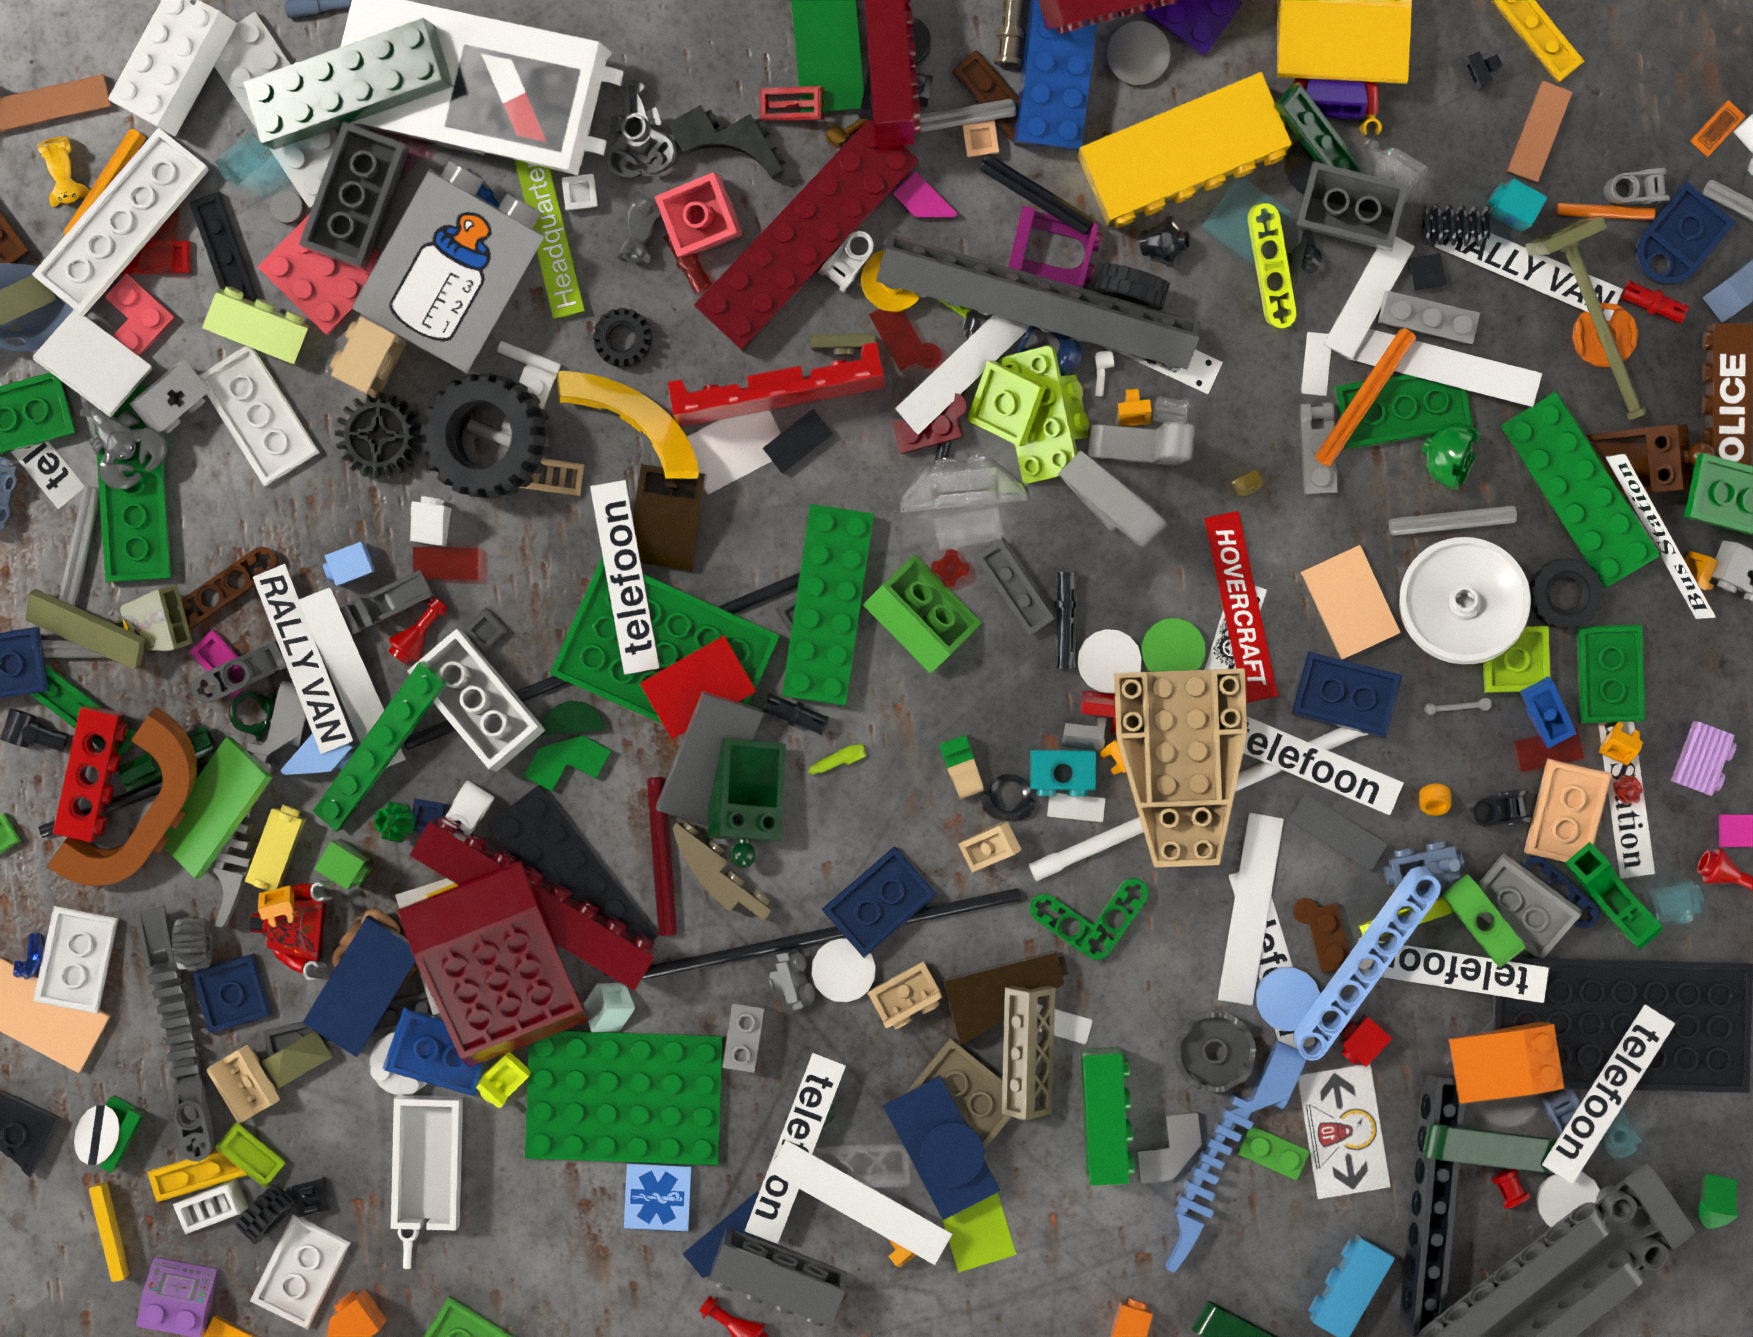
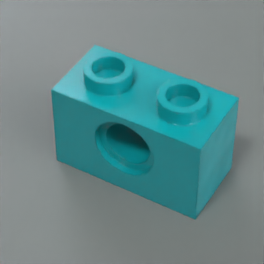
[1029,750,1096,796]

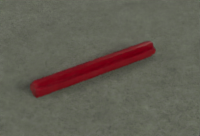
[646,776,677,936]

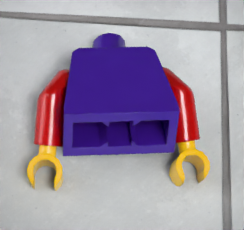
[1282,78,1382,136]

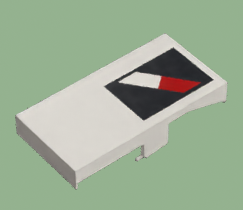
[341,0,624,176]

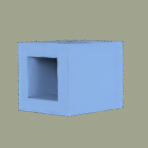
[323,542,376,586]

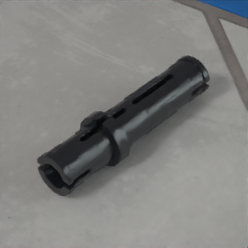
[1054,572,1080,669]

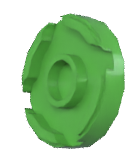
[1141,618,1205,672]

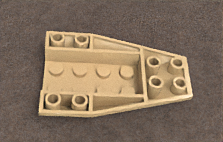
[1114,668,1247,867]

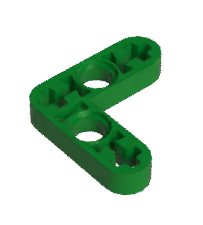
[1029,877,1148,960]

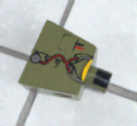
[113,584,192,651]

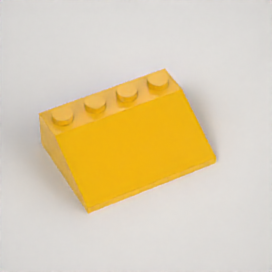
[1277,0,1412,84]

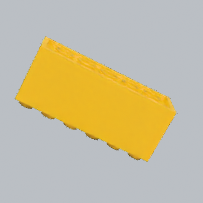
[1077,72,1291,229]

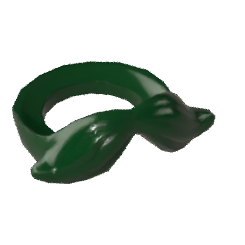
[229,692,275,741]

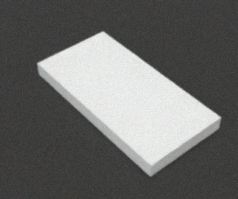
[198,346,320,487]

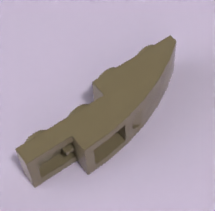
[672,821,772,921]

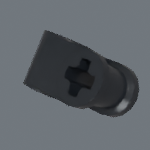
[1466,789,1532,827]

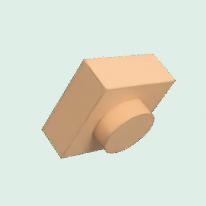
[962,120,999,158]

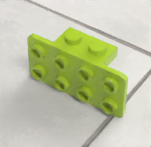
[998,346,1090,484]

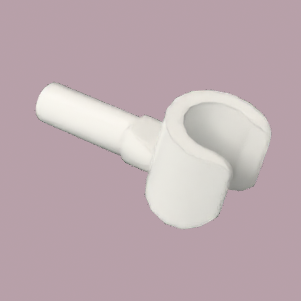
[1094,350,1114,396]
[398,1229,419,1269]

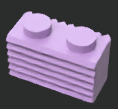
[1671,721,1737,796]

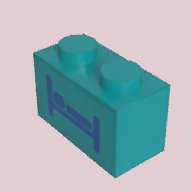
[1487,178,1548,233]

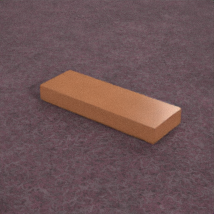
[1506,80,1573,184]

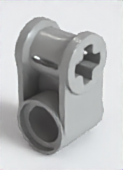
[1604,168,1670,206]

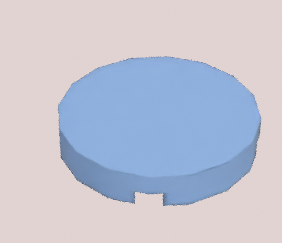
[1256,967,1320,1031]

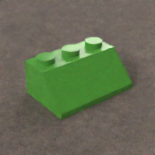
[863,554,982,674]

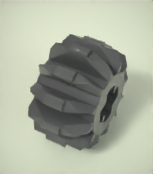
[171,916,214,971]

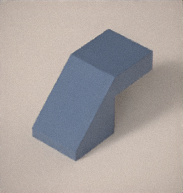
[1703,259,1753,323]

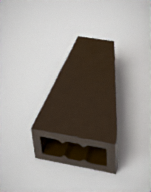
[943,950,1068,1044]

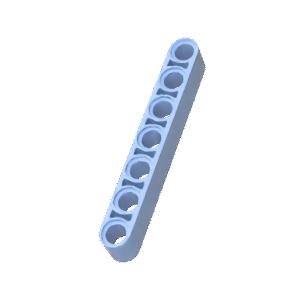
[1293,867,1440,1061]

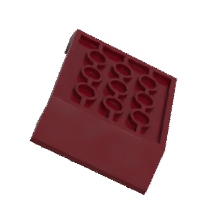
[397,861,590,1068]

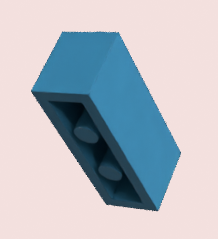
[1309,1234,1395,1337]

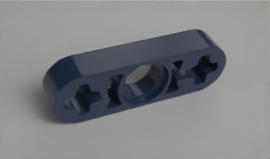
[1520,856,1599,929]

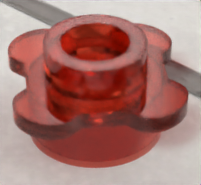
[931,549,970,588]

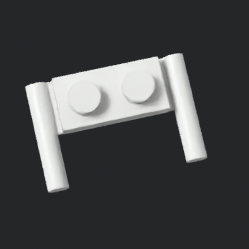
[466,341,562,447]

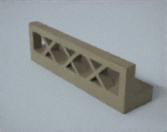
[1002,986,1055,1120]

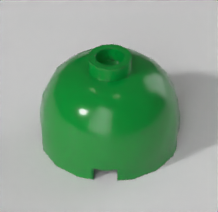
[1422,423,1480,490]

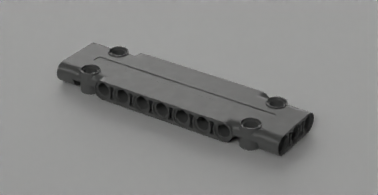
[1418,1163,1696,1337]

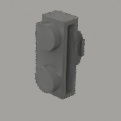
[769,948,815,1011]

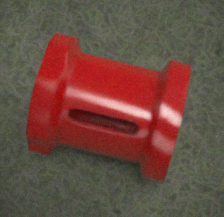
[1491,1168,1531,1209]

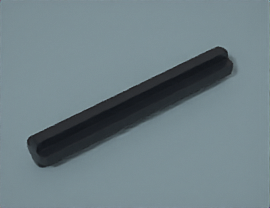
[980,154,1094,235]

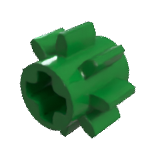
[374,802,415,842]

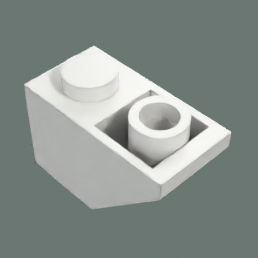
[410,496,452,546]

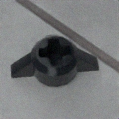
[1286,230,1322,284]

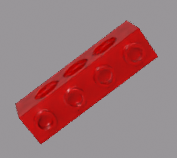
[52,705,128,842]

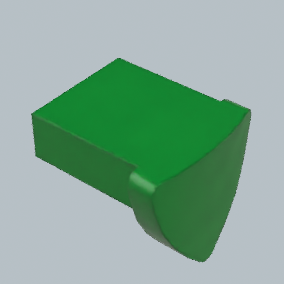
[1699,1173,1738,1229]

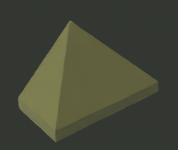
[261,1031,333,1089]

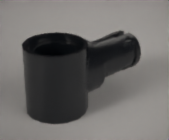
[0,708,69,752]

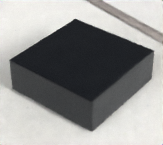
[1407,253,1446,292]

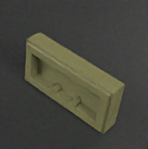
[811,333,876,355]

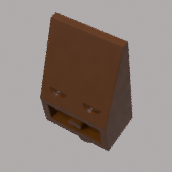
[1586,424,1714,496]

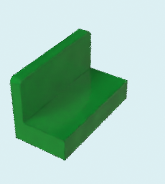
[100,1095,146,1173]

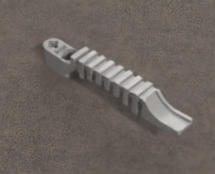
[213,681,308,928]

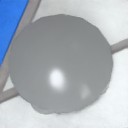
[1106,21,1171,87]

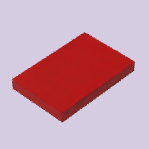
[639,635,756,739]

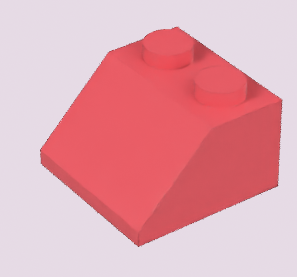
[654,172,744,257]

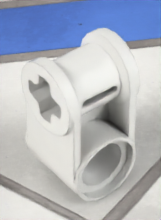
[818,231,875,293]
[446,780,495,836]

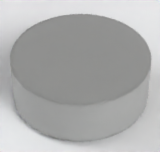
[270,190,304,224]

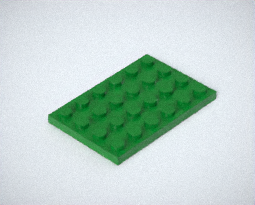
[549,555,780,734]
[525,1030,723,1165]

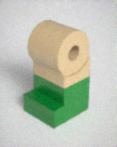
[939,734,984,800]

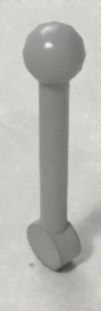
[1424,698,1491,716]

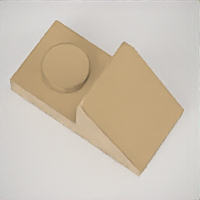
[958,821,1022,872]

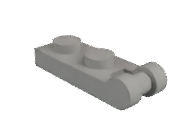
[1300,402,1338,495]

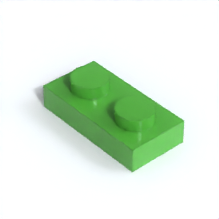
[1237,1125,1310,1181]

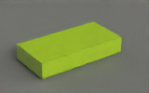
[214,1122,286,1188]

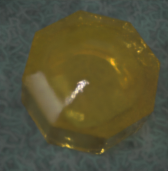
[1231,469,1264,496]

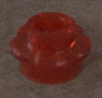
[1613,774,1643,805]

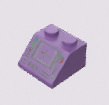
[136,1256,218,1337]

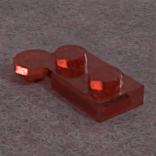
[869,309,941,372]

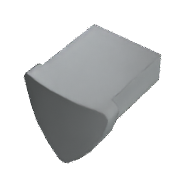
[1062,716,1107,750]

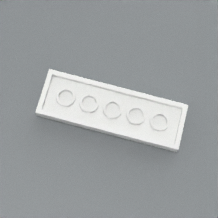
[214,11,338,209]
[32,128,209,316]

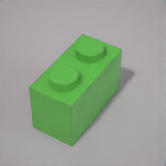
[314,838,373,890]

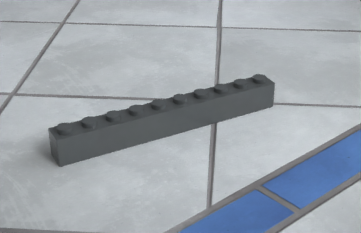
[876,233,1200,370]

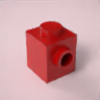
[1339,1014,1392,1067]

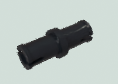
[762,693,829,736]

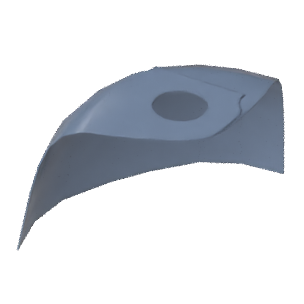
[0,263,74,352]

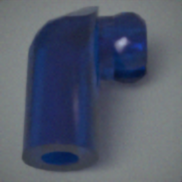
[13,933,44,980]

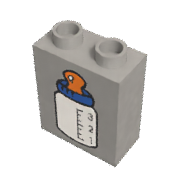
[352,160,544,373]

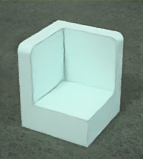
[584,983,635,1032]

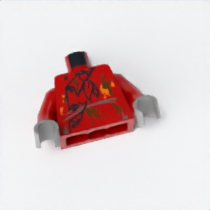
[250,881,333,981]

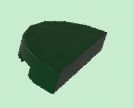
[541,701,606,736]

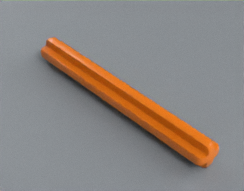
[1315,328,1416,467]

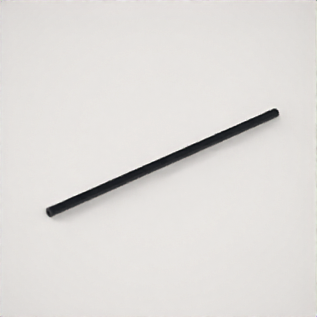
[642,888,1021,980]

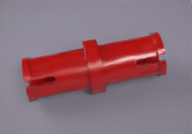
[1621,280,1689,324]

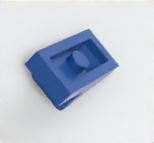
[1520,676,1577,748]

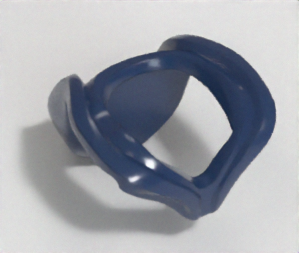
[1016,325,1082,376]

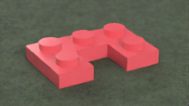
[105,273,176,357]

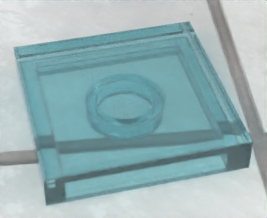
[1201,176,1291,265]

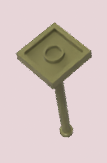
[1525,216,1647,420]

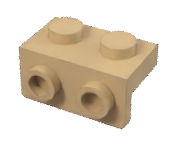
[867,961,943,1030]
[207,1044,280,1123]

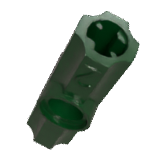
[118,725,217,792]

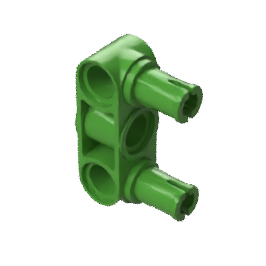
[1442,874,1526,968]

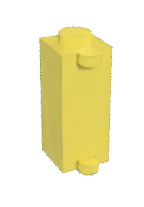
[245,804,307,890]

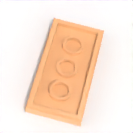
[0,956,111,1073]

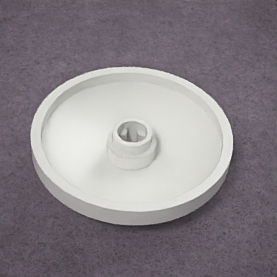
[1399,537,1531,665]

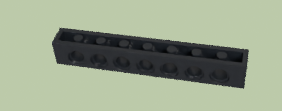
[1398,1072,1465,1337]

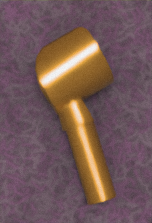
[825,118,867,147]

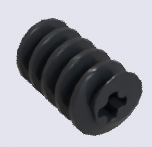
[1422,204,1492,247]

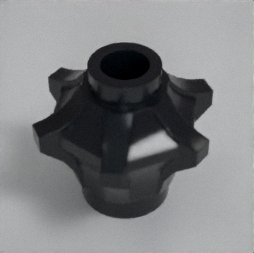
[1140,216,1190,268]

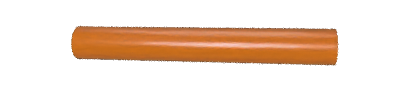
[1556,203,1655,221]

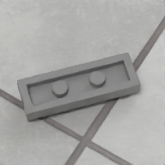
[1378,291,1480,345]

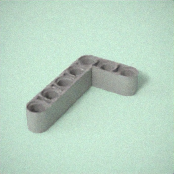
[1088,423,1194,466]
[1058,451,1166,548]

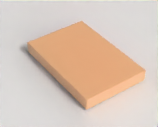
[1301,545,1401,660]
[1524,758,1612,862]

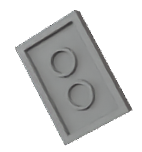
[1477,853,1582,958]

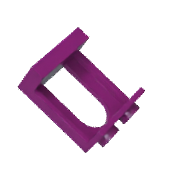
[1008,206,1102,288]

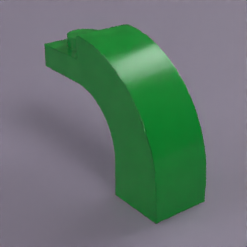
[1565,842,1664,951]

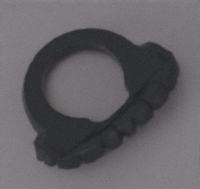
[981,774,1036,822]

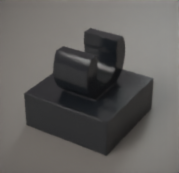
[1463,51,1503,91]
[291,1177,331,1217]

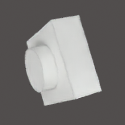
[562,174,598,211]

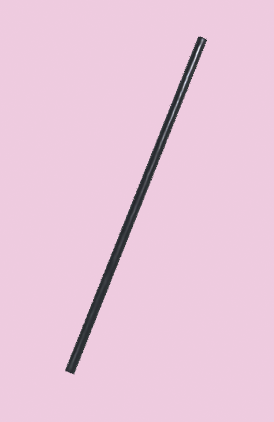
[404,572,800,751]

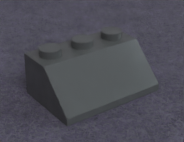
[1297,161,1408,251]

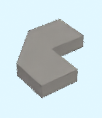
[1137,1111,1202,1184]

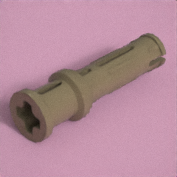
[994,0,1025,67]

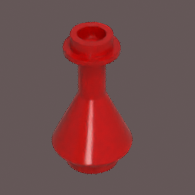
[388,596,448,666]
[1697,848,1753,897]
[698,1295,769,1337]

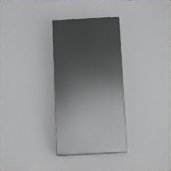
[655,690,764,826]

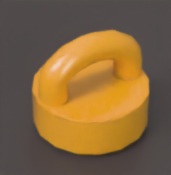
[1419,783,1452,816]

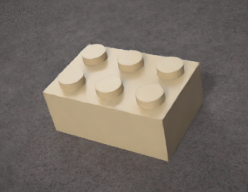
[330,317,408,399]

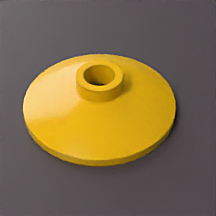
[861,249,920,312]

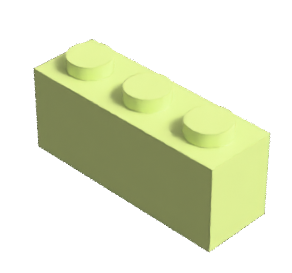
[202,286,310,364]

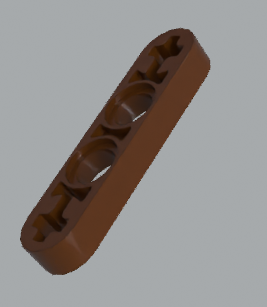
[181,547,279,630]

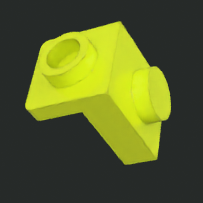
[476,1052,531,1108]

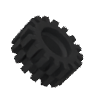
[593,308,652,368]
[235,1183,295,1244]

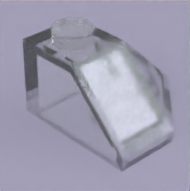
[1362,138,1428,204]

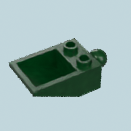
[707,738,786,868]

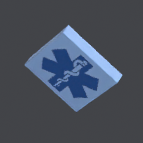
[624,1162,692,1231]

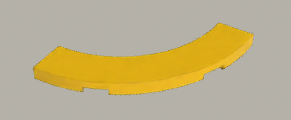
[557,371,699,479]

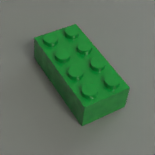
[1080,1047,1135,1186]

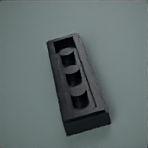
[189,192,259,302]

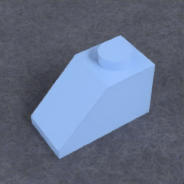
[280,733,356,775]

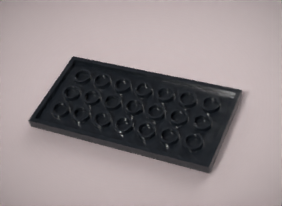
[1492,957,1753,1093]

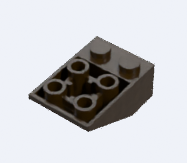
[633,464,707,571]

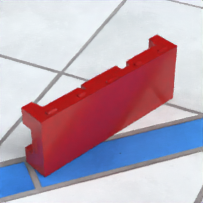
[667,342,884,427]

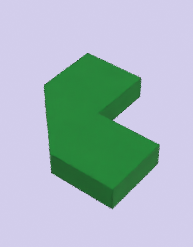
[524,735,612,792]

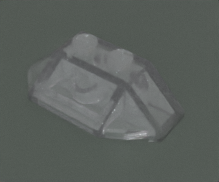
[899,455,1030,513]

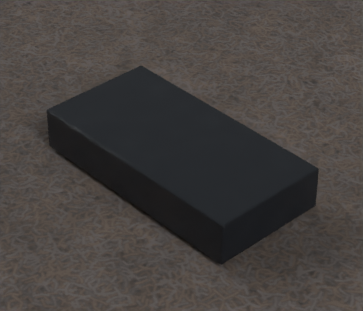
[762,409,833,473]

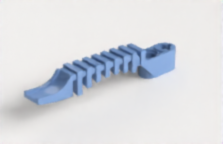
[1165,1040,1306,1273]

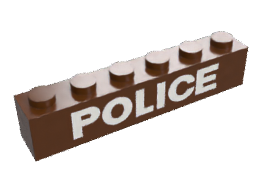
[1701,323,1753,466]

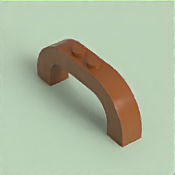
[47,707,197,886]

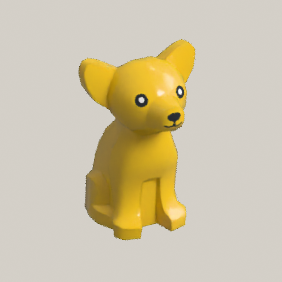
[37,136,90,207]

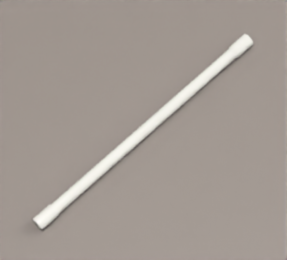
[1028,727,1368,881]

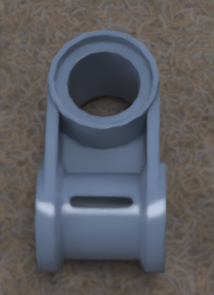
[1540,1088,1580,1137]

